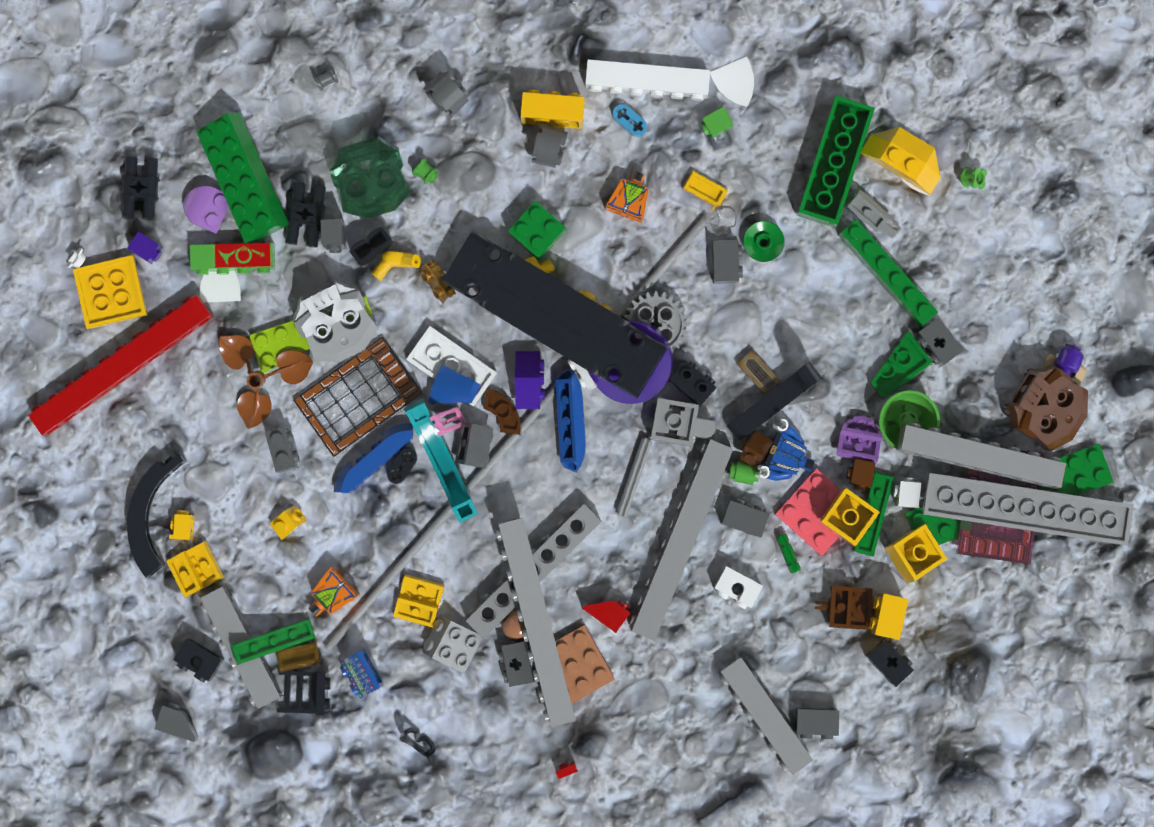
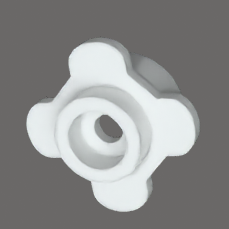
[67,247,86,268]

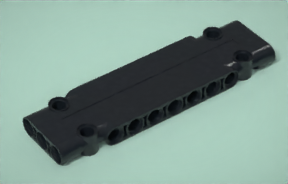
[443,231,668,399]

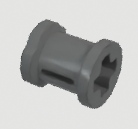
[312,66,339,91]

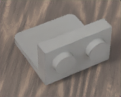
[422,614,482,672]

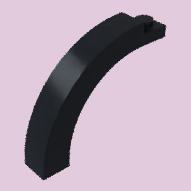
[127,454,187,578]

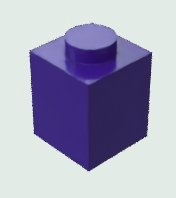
[127,231,163,264]

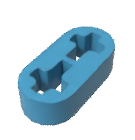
[613,104,647,137]

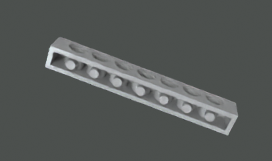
[466,504,601,638]

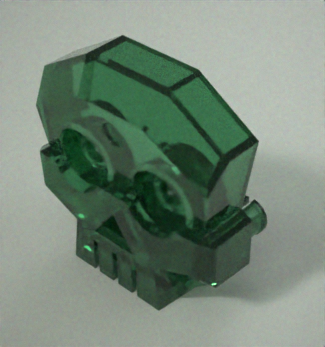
[329,136,412,219]

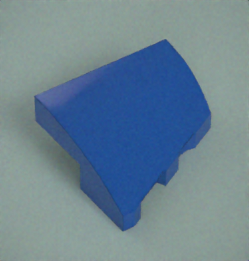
[428,365,481,405]

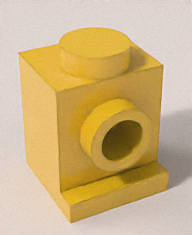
[169,510,195,540]

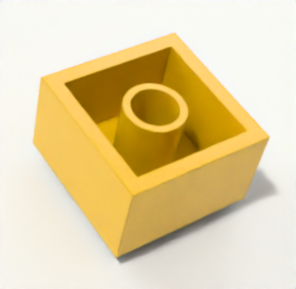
[819,488,880,546]
[868,593,909,640]

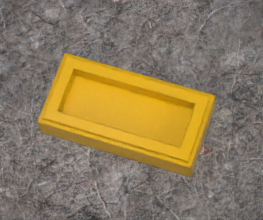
[683,171,728,209]

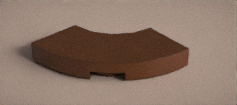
[483,389,522,436]

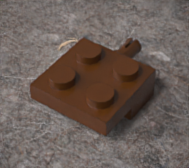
[815,585,873,630]

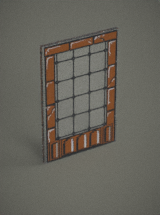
[292,335,425,459]

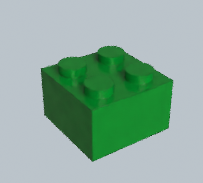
[508,201,566,261]

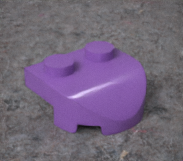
[183,186,229,234]
[836,416,882,464]

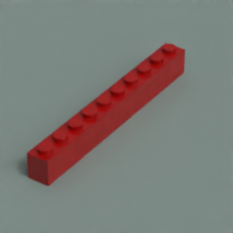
[28,295,214,437]

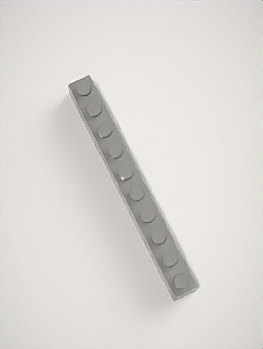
[629,439,733,641]
[495,517,576,727]

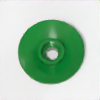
[743,221,785,262]

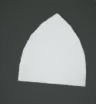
[710,56,754,107]
[200,271,241,302]

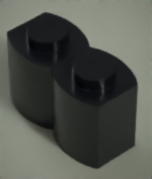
[349,227,393,266]

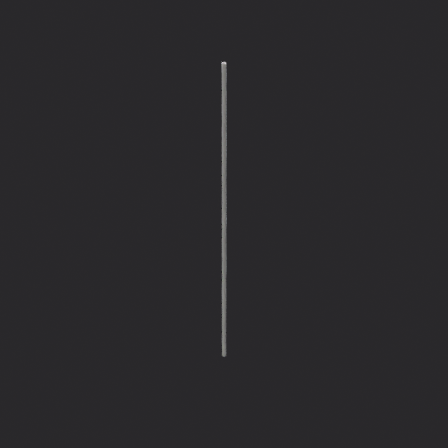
[324,214,711,651]

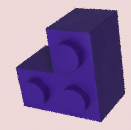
[515,351,545,409]

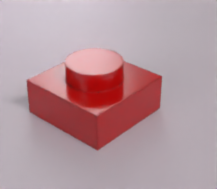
[555,761,578,780]

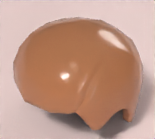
[502,609,526,642]

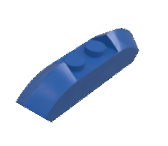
[555,368,586,473]
[334,423,413,494]

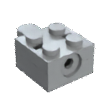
[650,398,715,447]

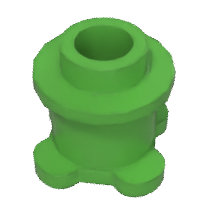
[412,158,439,185]
[960,167,987,189]

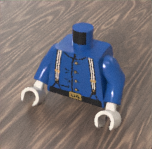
[755,417,815,481]

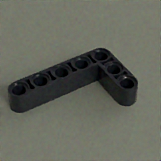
[727,361,823,442]

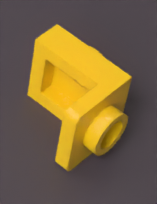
[269,505,307,540]

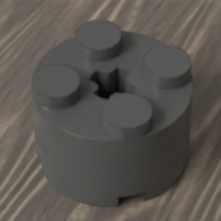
[422,71,470,118]
[531,122,568,168]

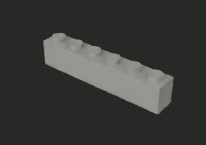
[200,586,283,709]
[719,657,813,775]

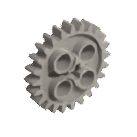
[624,291,689,353]

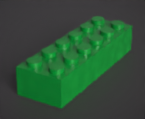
[796,95,875,228]
[196,113,289,243]

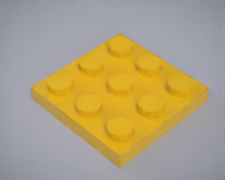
[73,255,148,330]

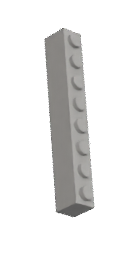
[896,423,1066,489]

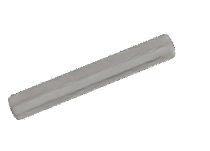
[617,438,652,517]

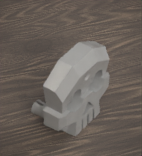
[293,279,378,362]

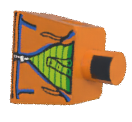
[606,171,649,223]
[308,567,360,617]

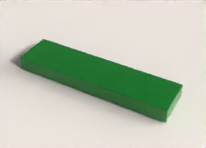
[853,472,894,557]
[230,618,316,665]

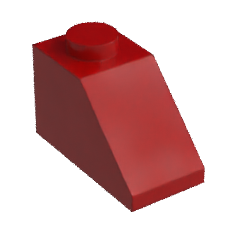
[582,600,630,633]

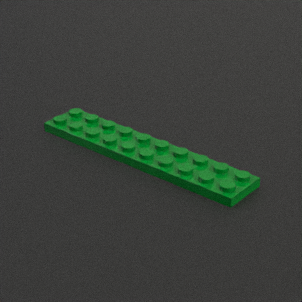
[905,444,1114,545]

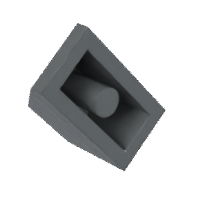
[155,702,199,742]

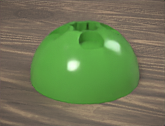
[879,390,940,449]

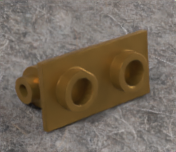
[419,260,456,304]

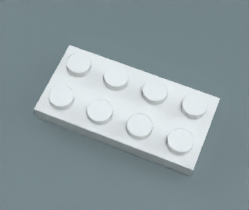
[406,326,497,407]

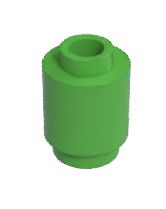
[729,461,760,485]

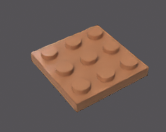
[555,625,615,704]

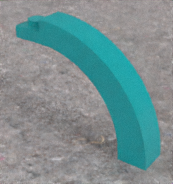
[404,399,478,523]

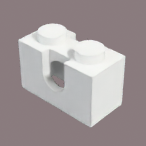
[714,566,763,609]

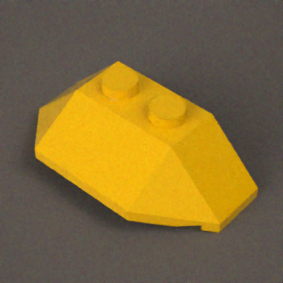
[861,127,941,195]

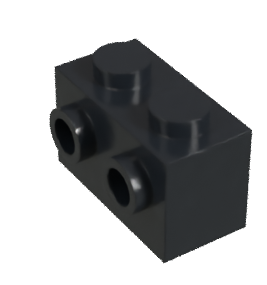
[669,360,717,407]

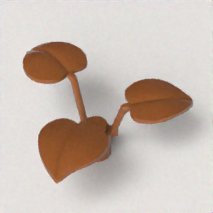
[219,335,313,429]

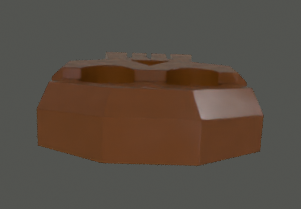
[1003,366,1088,451]

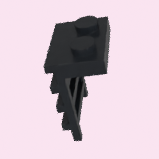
[277,671,331,715]

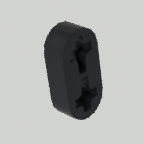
[387,448,418,484]

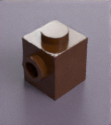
[740,432,774,469]
[846,459,876,491]

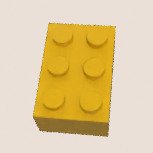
[521,90,585,129]

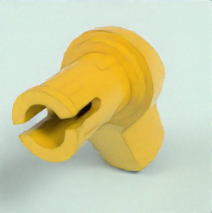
[371,251,421,281]

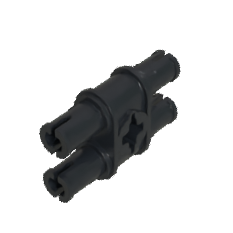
[120,156,160,220]
[285,182,326,248]

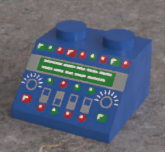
[340,649,384,698]

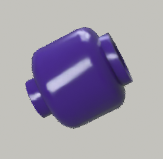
[1054,344,1084,375]

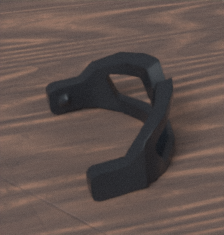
[399,727,436,762]

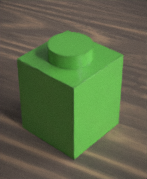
[700,107,734,140]

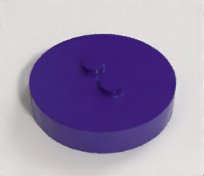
[590,320,673,404]

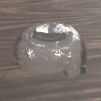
[705,205,737,236]

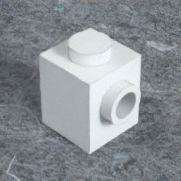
[893,478,921,508]

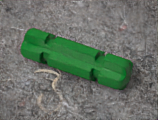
[776,533,801,573]

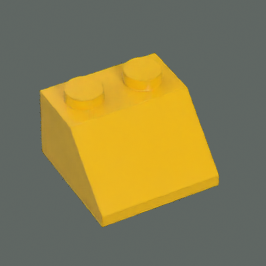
[884,524,947,583]

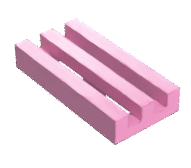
[429,406,466,436]

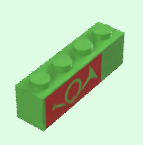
[190,243,275,275]

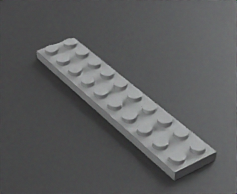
[922,473,1134,546]

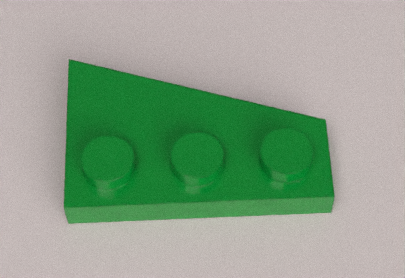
[870,331,933,400]

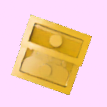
[166,541,225,598]
[393,574,445,628]

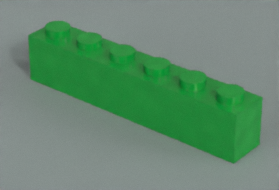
[839,219,938,328]

